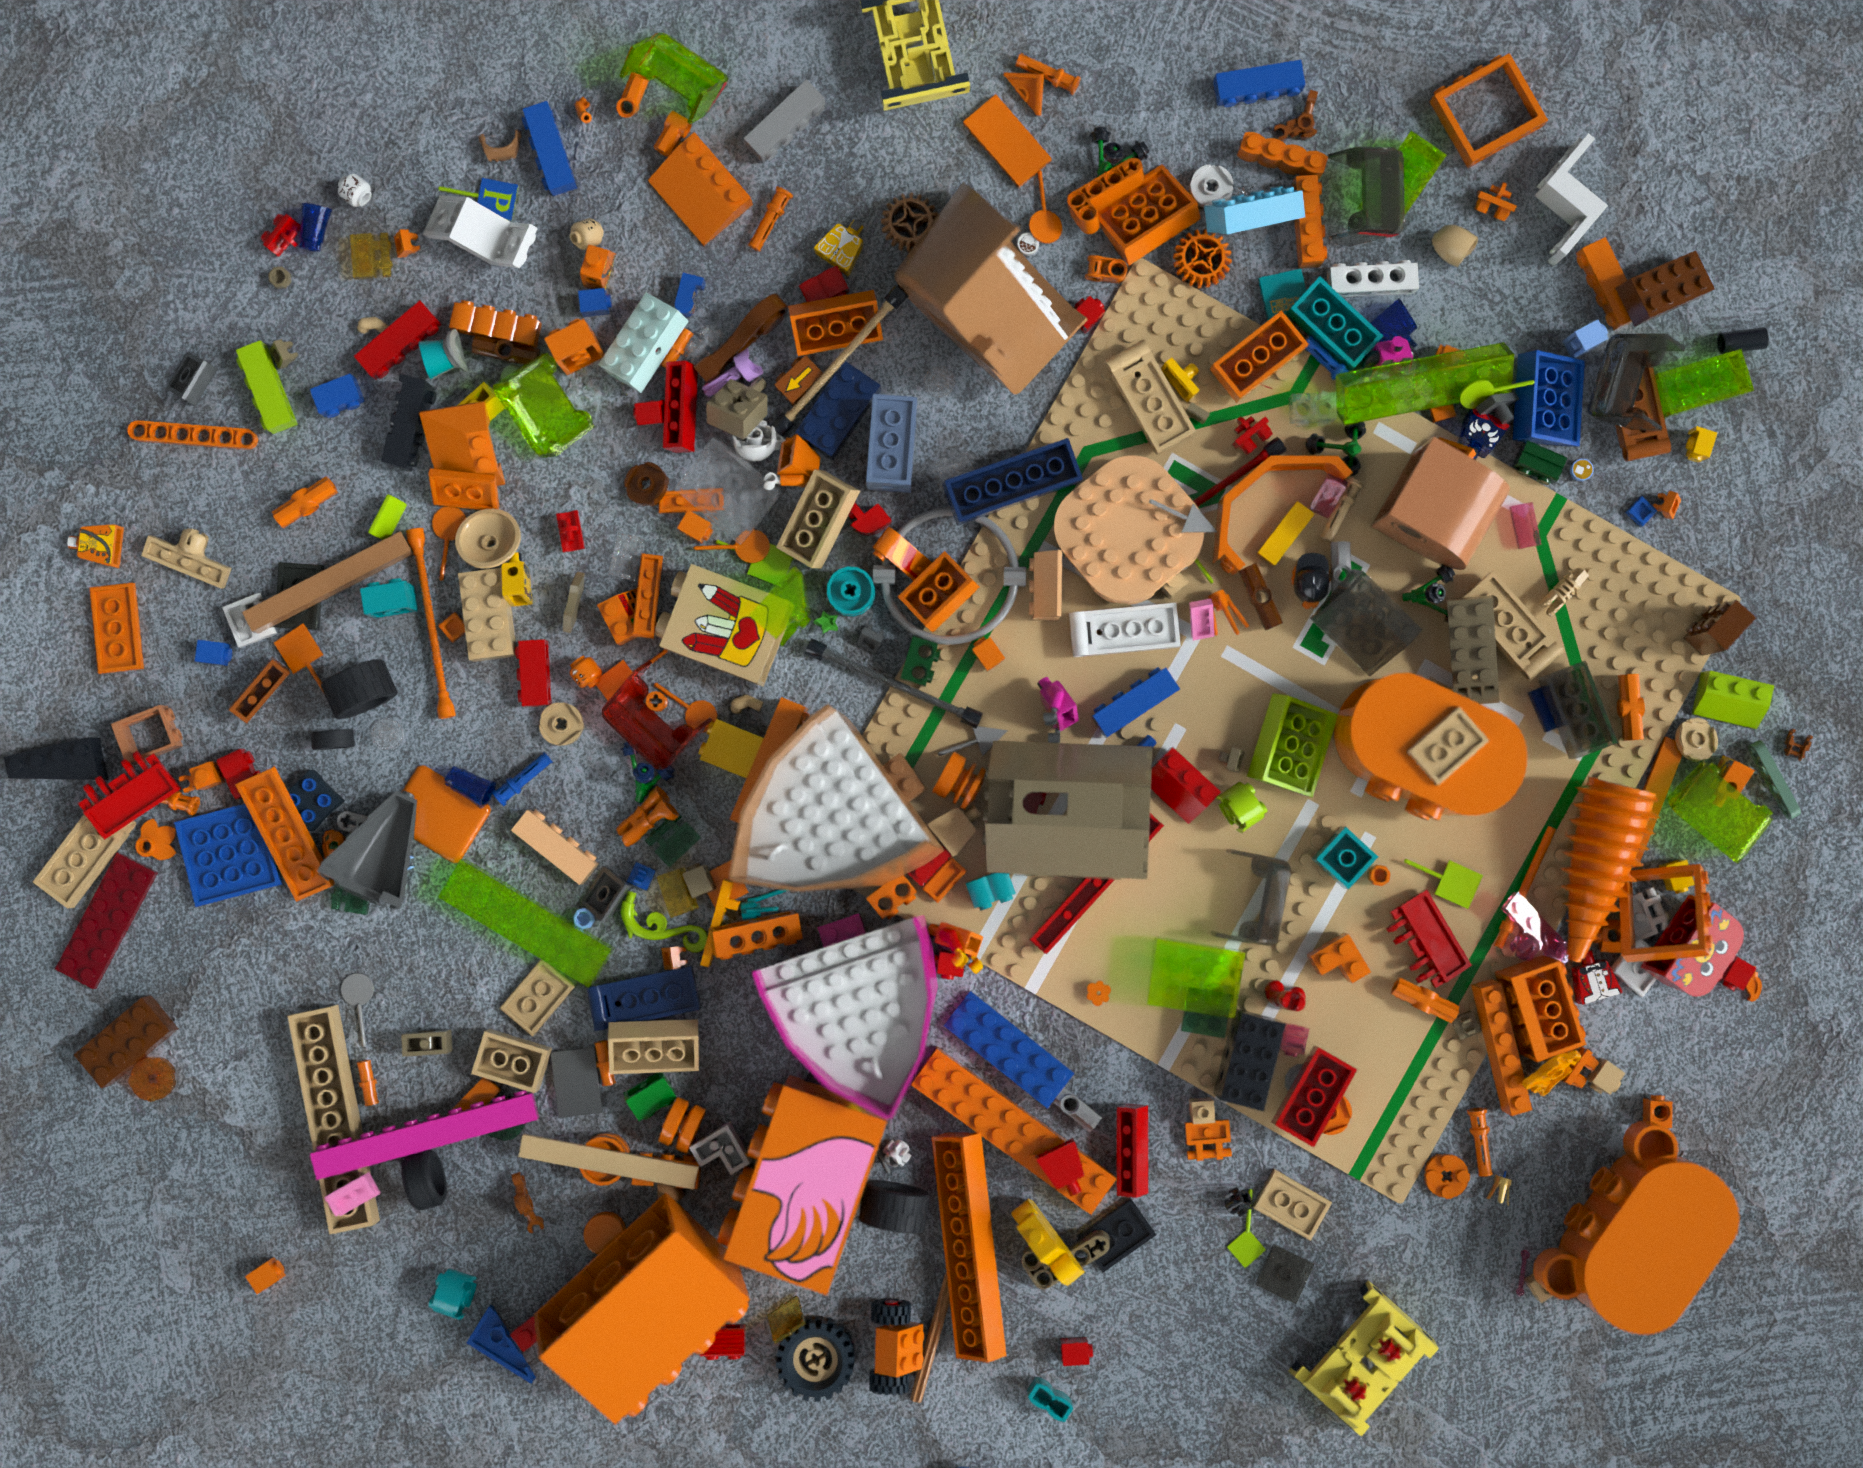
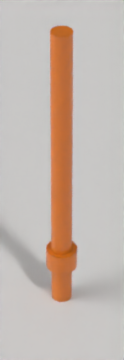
[1494,826,1556,949]

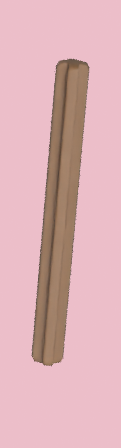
[910,1273,950,1403]

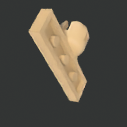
[141,528,232,589]

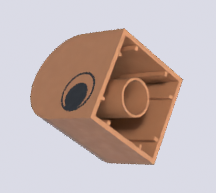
[1371,437,1510,570]

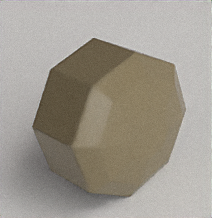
[268,267,291,289]

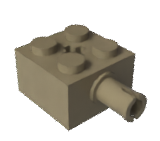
[706,377,767,440]

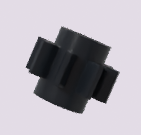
[1224,1187,1252,1217]

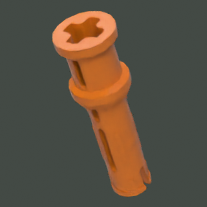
[1015,53,1081,95]
[748,186,793,252]
[161,791,200,816]
[1467,1107,1493,1177]

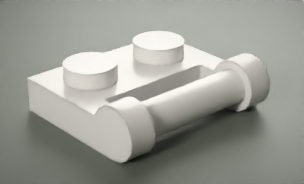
[222,593,277,648]

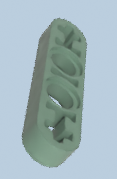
[1748,740,1801,820]

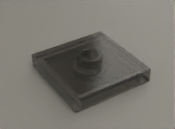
[1255,1244,1314,1304]

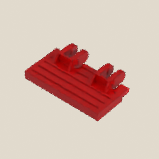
[78,751,181,840]
[1386,889,1472,988]

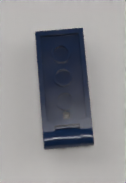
[586,965,701,1031]

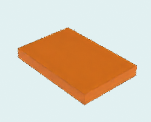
[428,468,500,510]

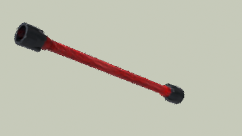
[1193,437,1287,507]

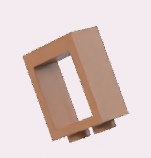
[111,705,183,765]

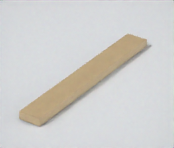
[519,1134,699,1189]

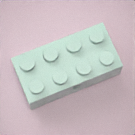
[598,292,688,393]

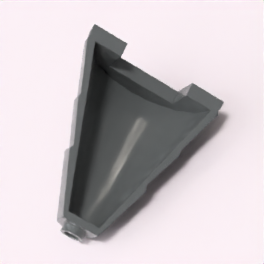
[317,791,417,910]

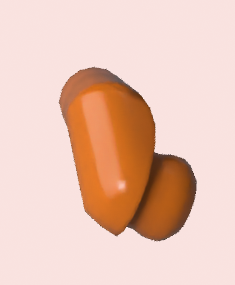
[574,97,592,123]

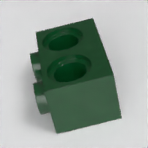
[900,636,941,687]

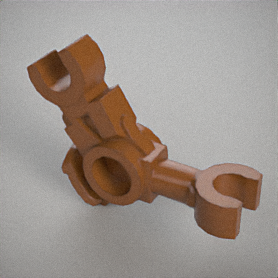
[1273,90,1318,142]
[511,1172,544,1233]

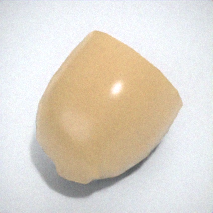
[1432,225,1478,267]

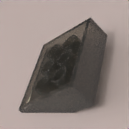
[1310,569,1422,676]

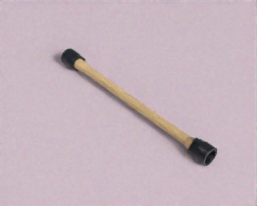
[771,284,909,437]

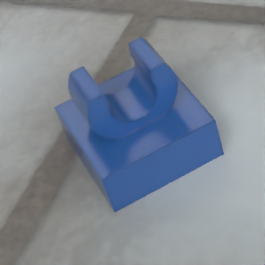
[627,862,656,891]

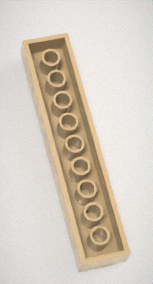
[288,1005,380,1234]

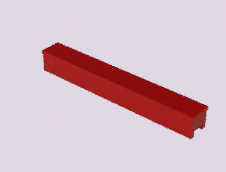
[1029,813,1164,954]

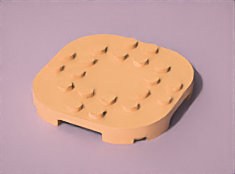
[1054,455,1204,605]

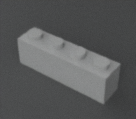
[744,79,825,163]

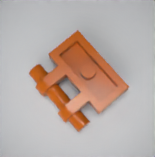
[1184,1119,1232,1161]

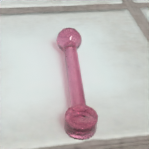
[1516,1250,1530,1296]

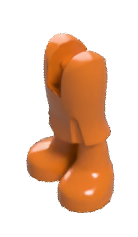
[616,786,679,847]

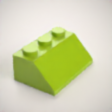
[1692,670,1775,729]

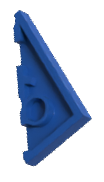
[466,1305,536,1384]

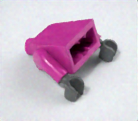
[1037,677,1079,743]

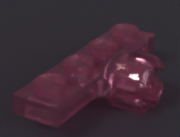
[1501,892,1569,965]

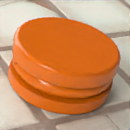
[583,1211,626,1254]

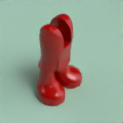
[1264,980,1306,1012]

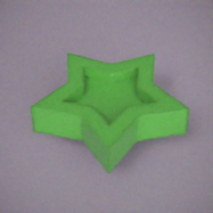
[814,611,838,634]

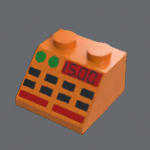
[597,588,657,646]

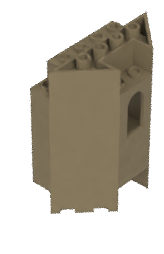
[982,741,1152,880]

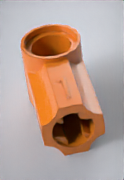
[616,72,650,118]
[653,111,692,157]

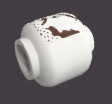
[338,174,371,207]

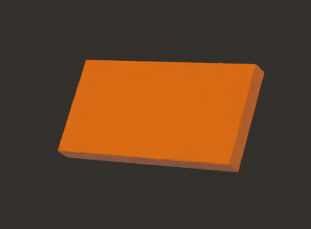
[963,94,1052,188]
[89,582,144,674]

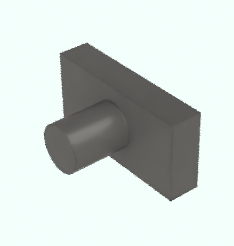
[1476,392,1519,424]

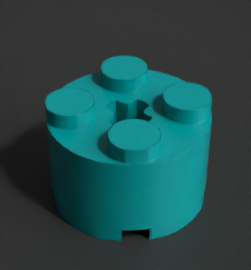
[428,1268,477,1320]

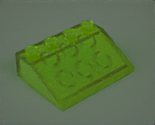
[1147,936,1245,1019]

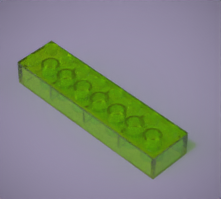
[1335,342,1514,425]
[438,859,615,988]

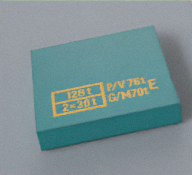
[1258,269,1306,321]

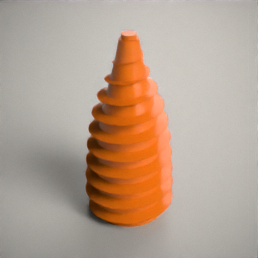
[1560,777,1660,963]

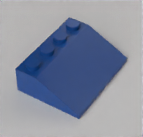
[1513,350,1585,447]

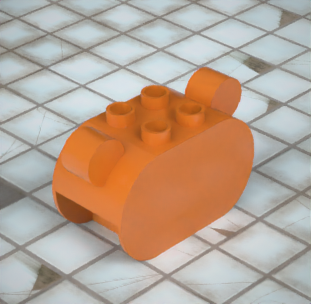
[1533,1121,1740,1334]

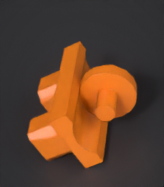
[1475,182,1517,222]
[1561,1047,1599,1088]

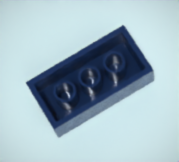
[795,361,881,461]

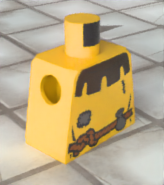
[501,552,533,607]

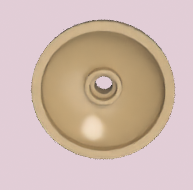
[455,509,521,568]

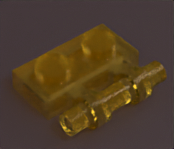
[350,233,393,280]

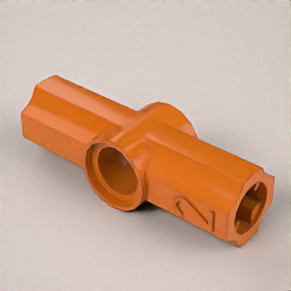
[272,476,338,528]
[1617,674,1645,741]
[1391,977,1460,1023]

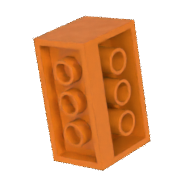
[1495,955,1586,1062]

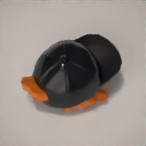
[1291,553,1331,609]

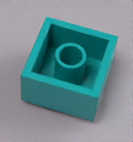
[360,578,418,619]
[1312,827,1378,889]

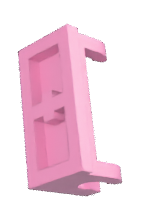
[324,1172,381,1216]

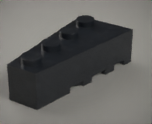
[3,737,109,780]

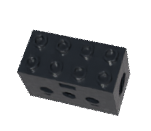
[1213,1008,1286,1111]

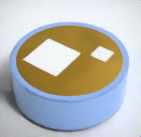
[1570,459,1594,481]

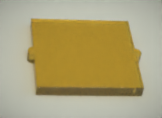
[767,1295,805,1344]

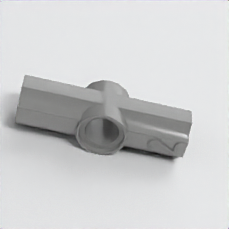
[1329,541,1353,608]
[1053,1087,1102,1132]

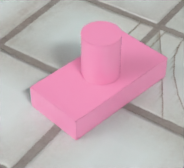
[1189,599,1214,641]

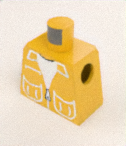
[814,220,864,277]

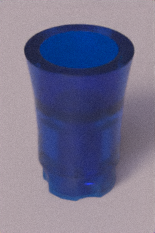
[299,203,333,252]
[444,766,496,809]

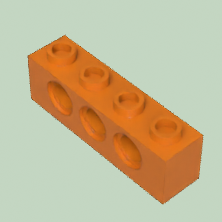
[708,910,803,960]

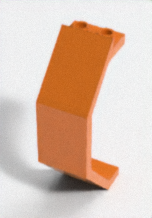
[1212,456,1353,575]

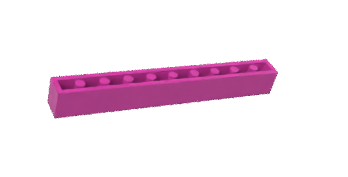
[310,1090,539,1180]

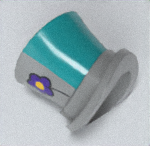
[419,329,468,380]

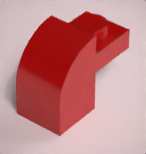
[848,503,892,536]

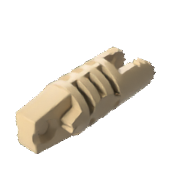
[1539,568,1589,617]

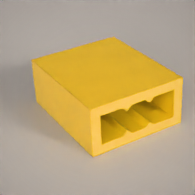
[698,719,764,779]

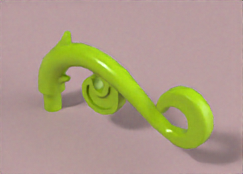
[621,890,708,953]

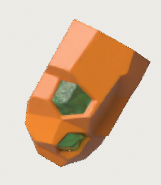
[322,830,346,859]

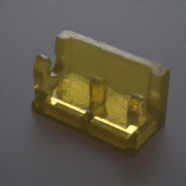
[656,867,699,918]

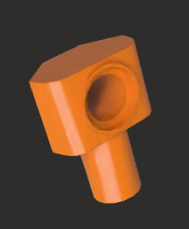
[1592,919,1622,953]

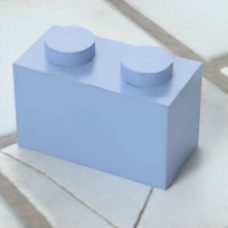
[1562,320,1609,358]

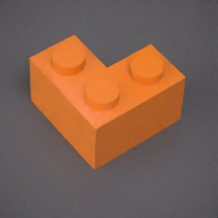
[1306,933,1371,983]

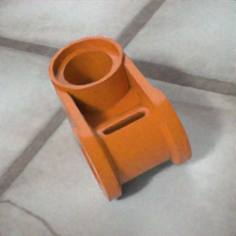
[1085,255,1127,284]

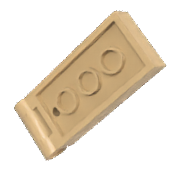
[1105,340,1196,455]
[1461,571,1564,681]
[33,796,136,908]

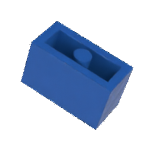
[310,373,365,418]

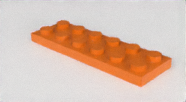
[235,766,335,902]

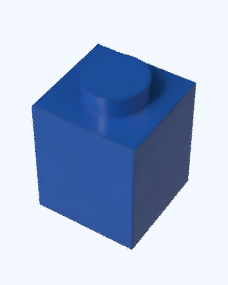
[578,288,612,317]
[195,640,232,666]

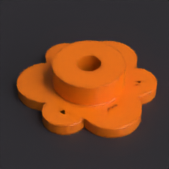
[1087,980,1111,1006]

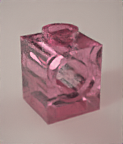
[1280,1022,1309,1057]

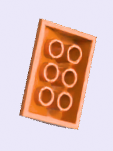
[648,132,753,246]
[1097,164,1201,265]

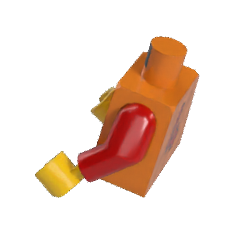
[928,922,983,974]

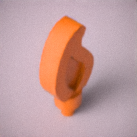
[1745,966,1762,1002]

